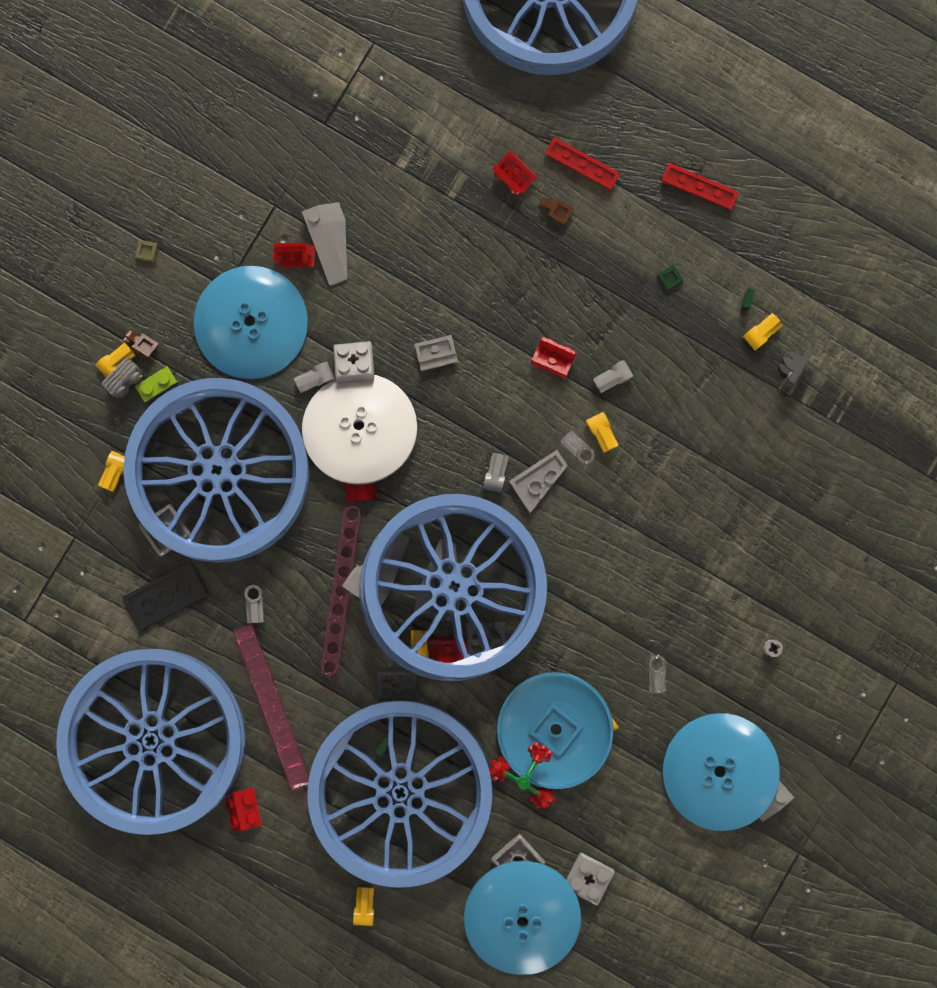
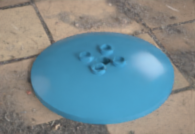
[194,266,308,380]
[497,672,614,789]
[663,713,780,831]
[464,861,581,975]

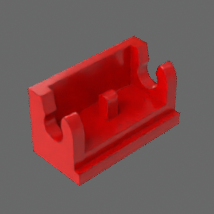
[273,243,316,268]

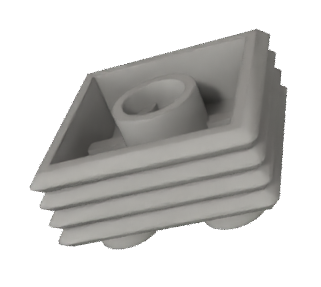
[333,341,375,384]
[101,358,143,398]
[139,504,191,557]
[491,834,545,866]
[566,853,615,905]

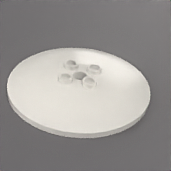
[302,375,417,484]

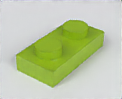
[135,366,178,403]

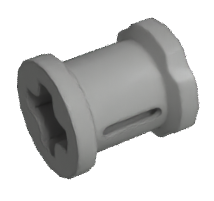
[763,640,783,657]

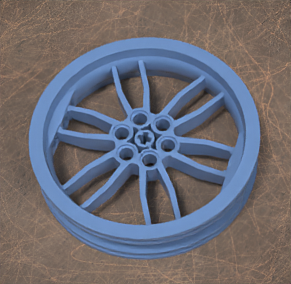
[462,0,638,75]
[124,378,309,563]
[360,494,547,681]
[56,649,245,835]
[307,700,492,887]

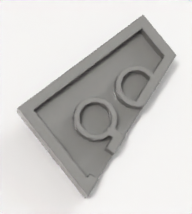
[509,450,568,513]

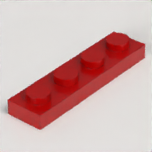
[545,137,620,191]
[661,163,739,211]

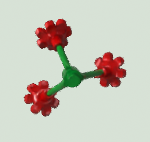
[489,742,555,810]

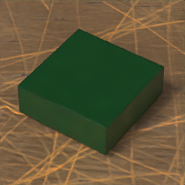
[657,265,684,292]
[741,288,755,311]
[375,736,388,757]

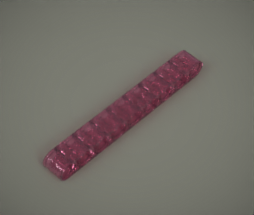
[321,506,362,676]
[234,623,309,791]

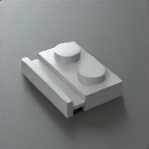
[414,335,458,372]

